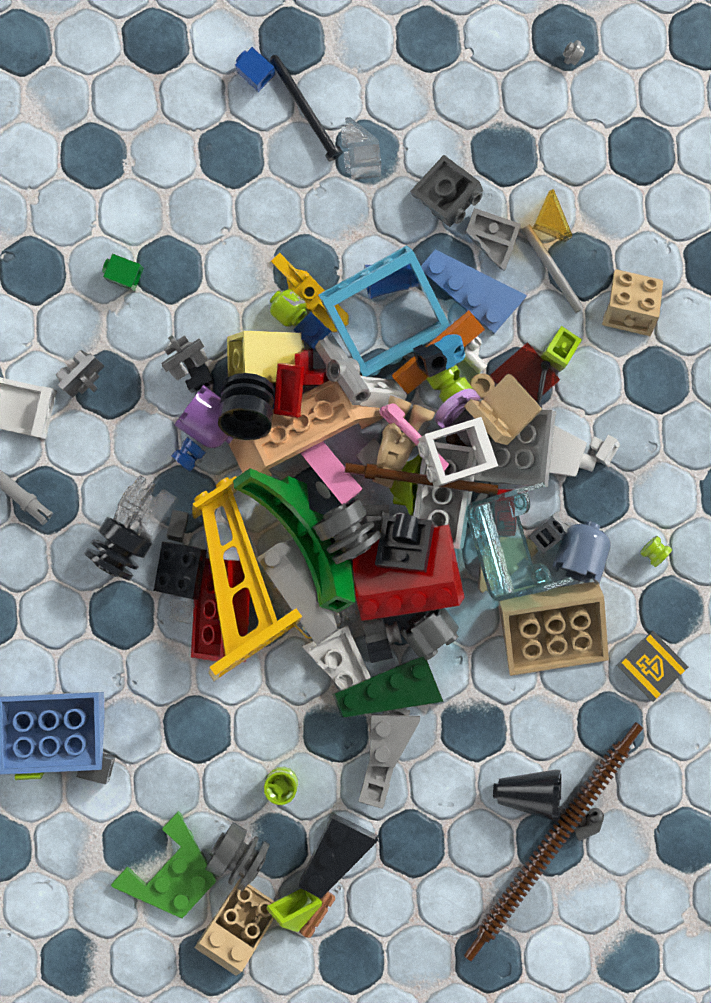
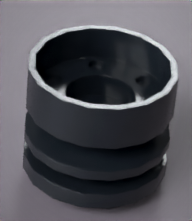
[218,373,275,440]
[84,517,153,581]

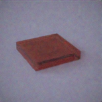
[489,342,560,401]

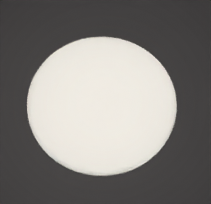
[316,482,330,498]

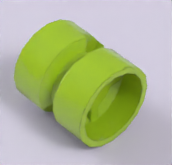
[426,364,473,403]
[264,767,298,805]

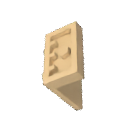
[602,269,663,336]
[464,374,542,445]

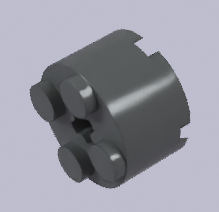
[400,608,459,660]

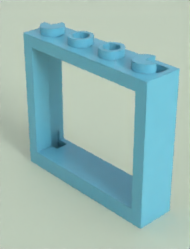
[318,245,450,377]

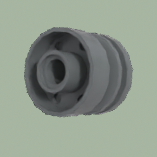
[313,499,381,564]
[205,822,270,891]

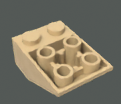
[194,878,275,976]

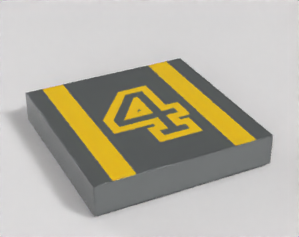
[616,631,689,702]

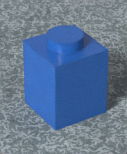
[235,47,275,93]

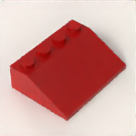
[352,524,465,621]

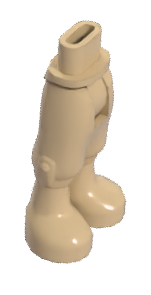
[372,395,435,488]

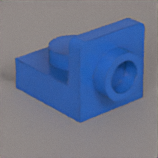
[293,312,332,352]

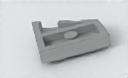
[465,208,521,271]

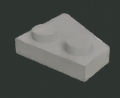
[369,714,420,767]

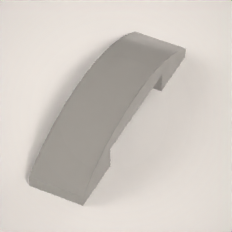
[358,708,410,809]

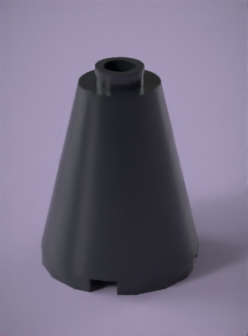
[493,769,562,821]

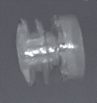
[113,475,178,542]

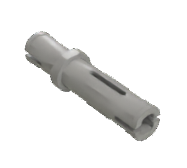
[0,470,53,525]

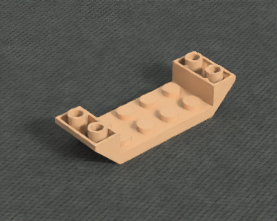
[229,375,383,477]

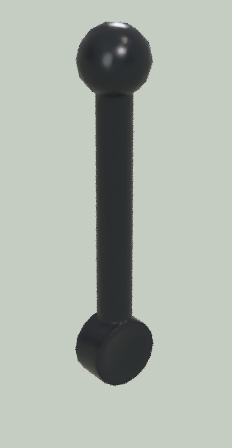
[536,361,551,408]

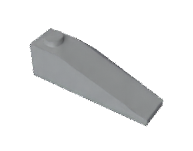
[257,540,338,645]

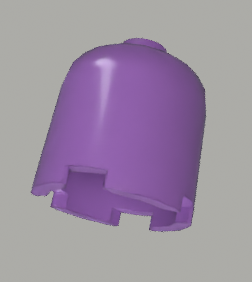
[174,385,234,448]

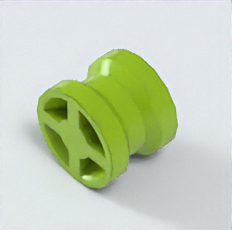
[640,535,672,567]

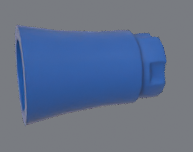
[364,264,419,299]

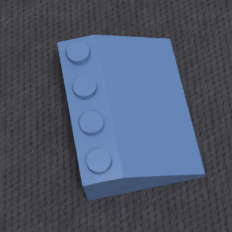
[0,692,105,775]

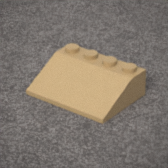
[498,582,609,676]

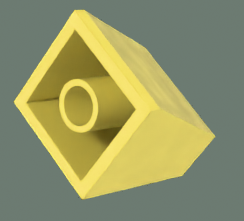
[227,331,304,386]

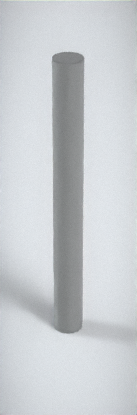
[522,224,584,313]

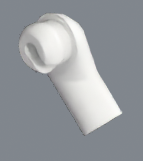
[464,337,487,374]

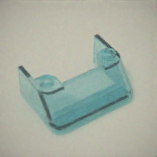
[466,482,573,601]

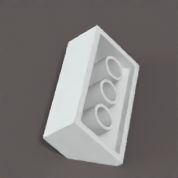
[413,442,477,549]

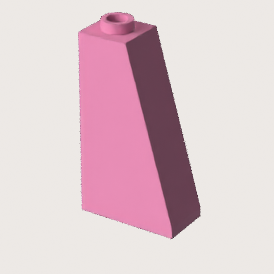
[300,441,363,504]

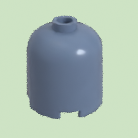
[551,521,611,585]

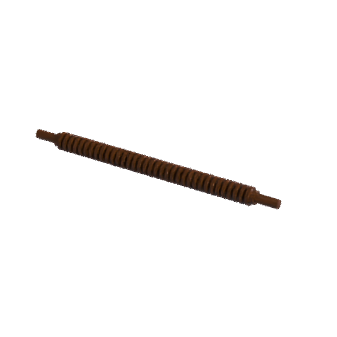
[464,722,643,961]

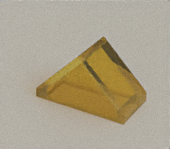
[533,189,573,242]

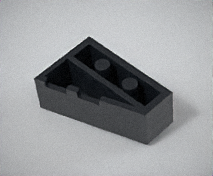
[298,813,378,898]

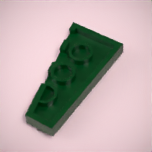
[333,657,444,718]

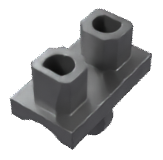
[161,335,208,380]
[56,350,105,398]

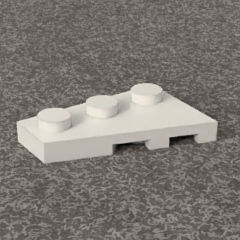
[301,625,371,690]

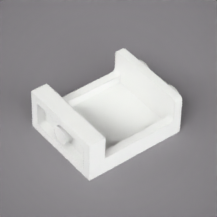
[0,377,57,439]

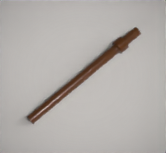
[344,463,498,495]

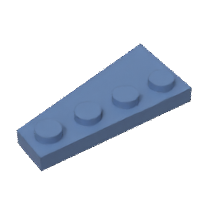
[421,249,527,334]

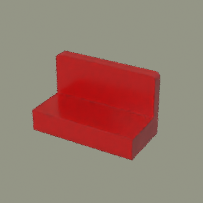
[295,349,329,385]

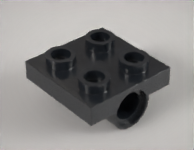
[375,514,435,573]
[153,541,207,600]

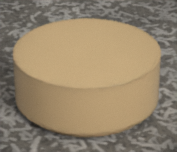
[469,373,495,399]

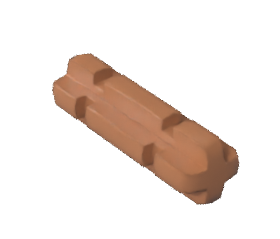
[300,891,335,938]

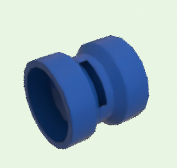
[171,437,206,472]

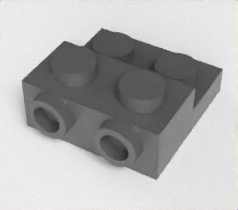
[410,155,484,227]

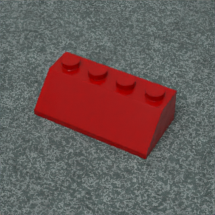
[191,558,250,662]

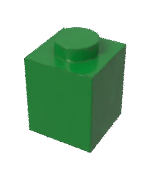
[102,253,144,291]

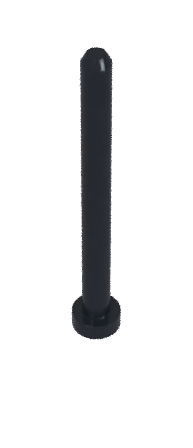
[270,55,343,162]

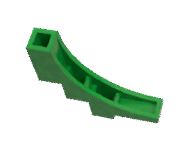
[233,468,355,613]

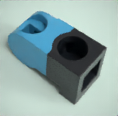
[413,334,465,378]

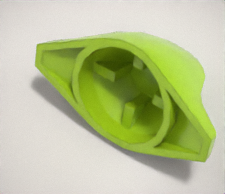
[389,454,422,516]

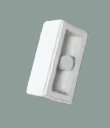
[360,376,407,408]

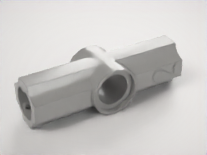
[315,336,371,405]

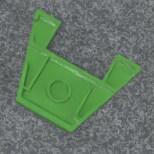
[111,811,217,919]

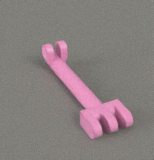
[379,403,449,471]

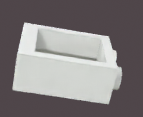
[417,417,498,488]

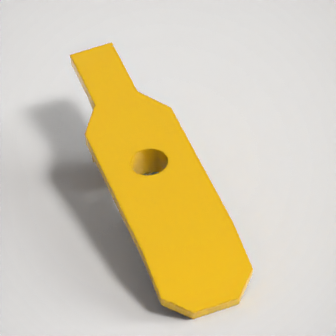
[271,253,349,332]

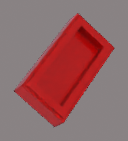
[274,363,305,418]

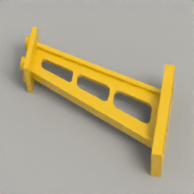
[192,476,302,681]

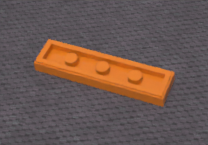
[391,310,485,394]

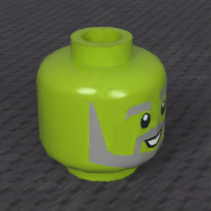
[270,289,307,327]

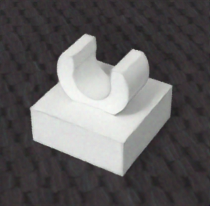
[589,435,620,466]

